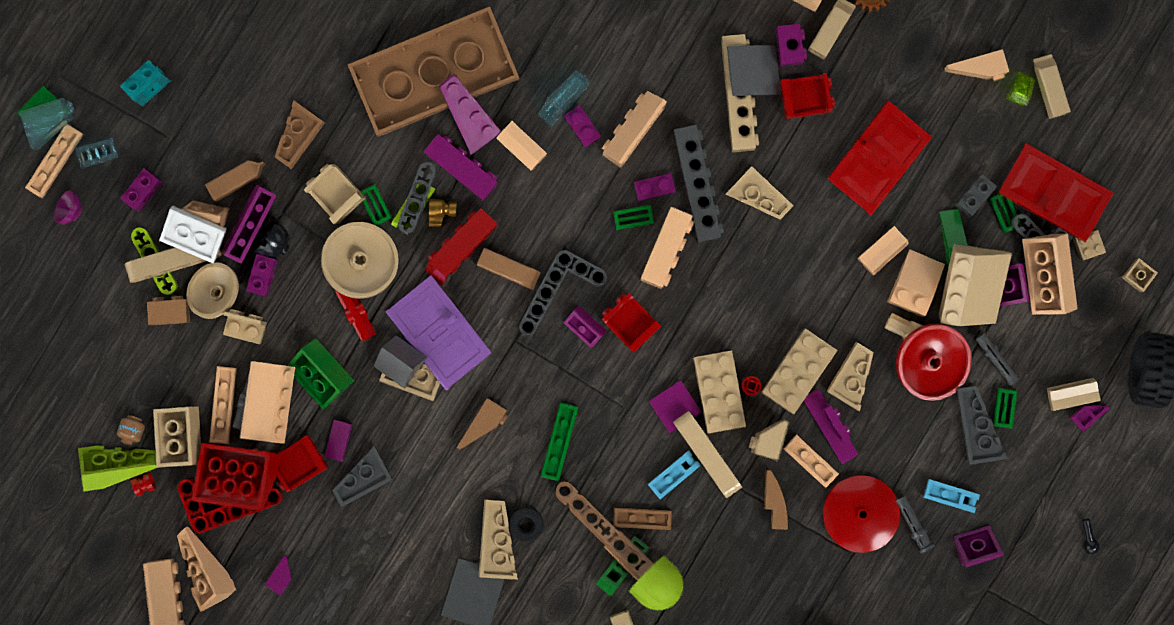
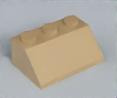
[153,407,201,467]
[749,420,788,460]

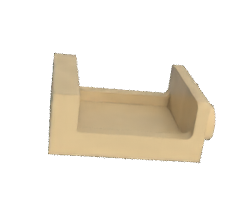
[304,164,366,224]

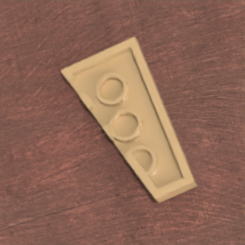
[479,500,518,580]

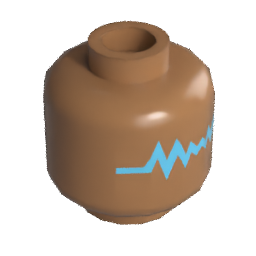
[117,415,145,445]

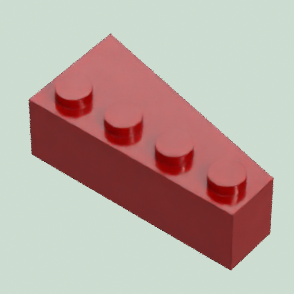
[425,209,498,286]

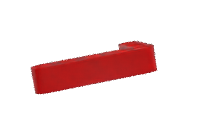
[178,479,284,533]

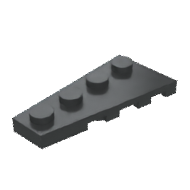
[957,386,1008,465]

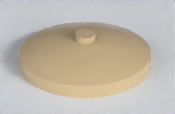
[321,222,398,299]

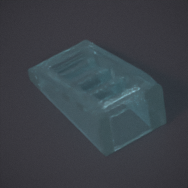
[75,138,118,169]

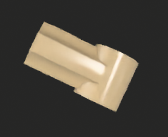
[884,313,922,339]

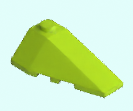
[78,446,158,491]

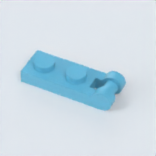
[648,450,701,499]
[923,479,980,513]

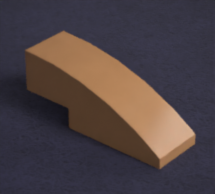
[764,470,788,530]

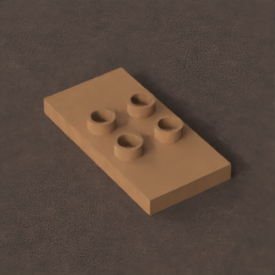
[348,6,519,137]

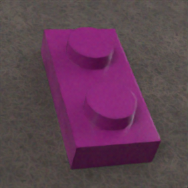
[564,105,601,148]
[634,173,676,201]

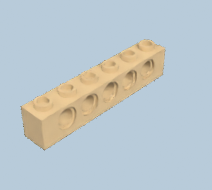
[721,34,759,152]

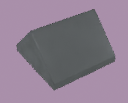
[374,335,427,389]

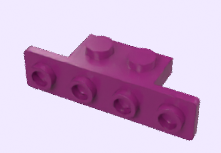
[803,389,858,464]

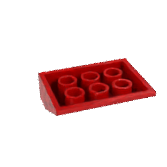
[192,443,281,511]

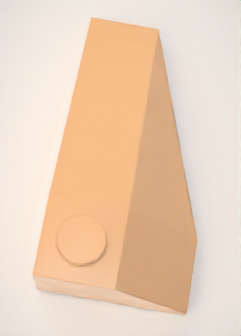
[177,527,236,612]

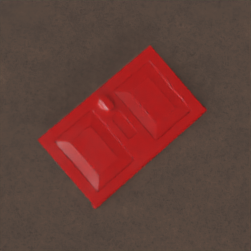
[827,101,932,216]
[998,143,1114,242]

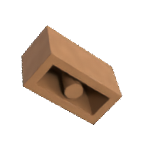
[147,296,190,325]

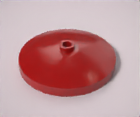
[896,324,971,401]
[823,475,900,553]

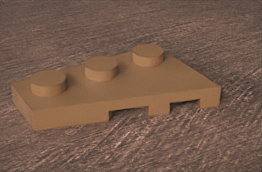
[275,101,325,169]

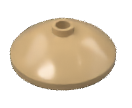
[187,263,239,319]

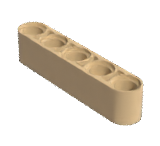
[124,248,222,283]
[673,411,742,499]

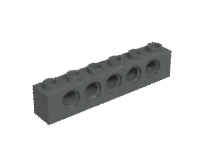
[673,125,724,243]

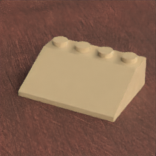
[939,244,1012,326]

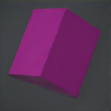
[1000,263,1030,307]
[953,525,1003,567]

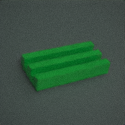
[360,184,393,226]
[988,194,1022,234]
[613,205,654,231]
[993,388,1017,429]

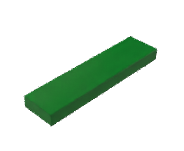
[540,402,579,481]

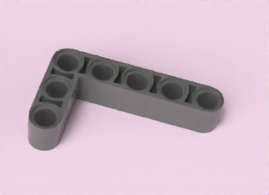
[519,250,607,336]

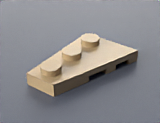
[726,166,794,219]
[826,342,874,412]
[379,364,440,401]

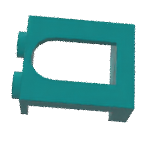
[120,60,170,106]

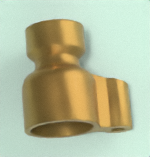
[429,199,457,227]

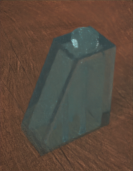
[538,70,590,127]
[19,98,74,150]

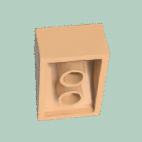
[887,249,945,317]

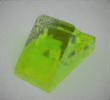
[1006,72,1035,106]

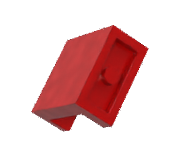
[780,73,835,120]
[602,293,661,353]
[277,435,329,492]

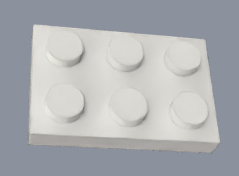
[159,206,226,263]

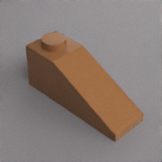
[457,398,508,449]

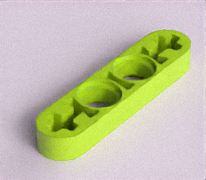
[131,228,178,295]

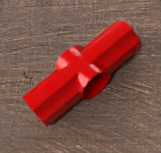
[335,291,377,342]

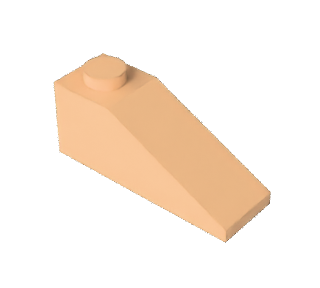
[945,49,1009,81]

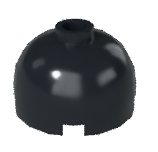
[253,220,290,258]

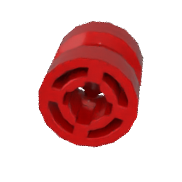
[741,376,761,396]
[130,472,156,497]

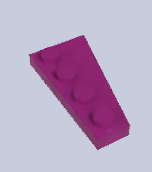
[439,73,501,155]

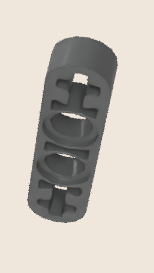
[398,162,436,234]

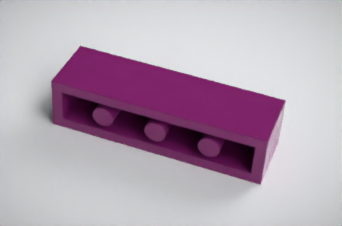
[424,134,498,201]
[221,185,277,264]

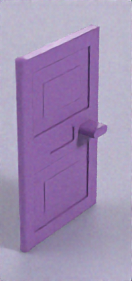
[386,275,492,390]

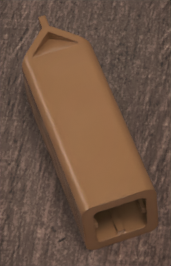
[205,160,266,202]
[477,248,541,290]

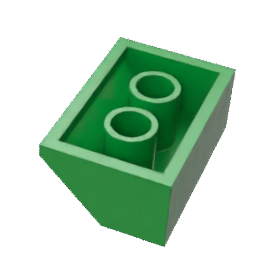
[287,338,354,410]

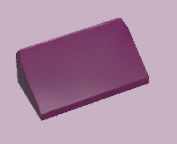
[563,306,607,348]
[325,420,353,462]

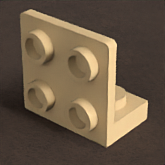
[223,309,267,345]

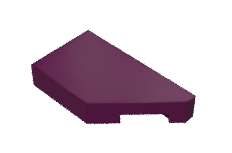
[1069,405,1110,432]
[265,555,292,596]

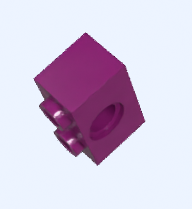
[776,24,807,67]
[120,169,163,212]
[246,254,278,297]

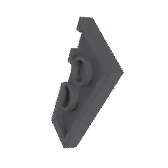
[332,446,393,507]

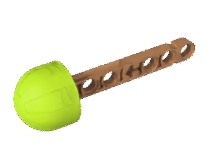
[555,482,683,610]

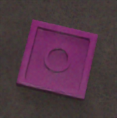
[649,380,702,433]

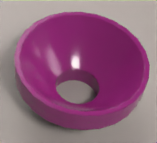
[54,190,82,225]

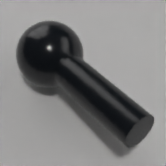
[1082,518,1100,554]

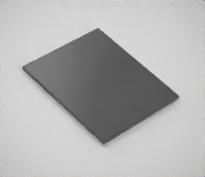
[727,45,781,96]
[441,558,504,625]

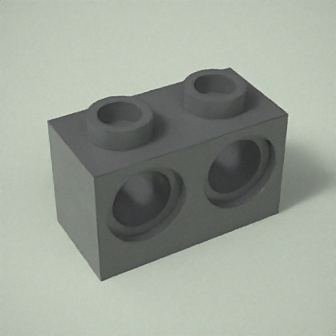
[954,174,997,218]

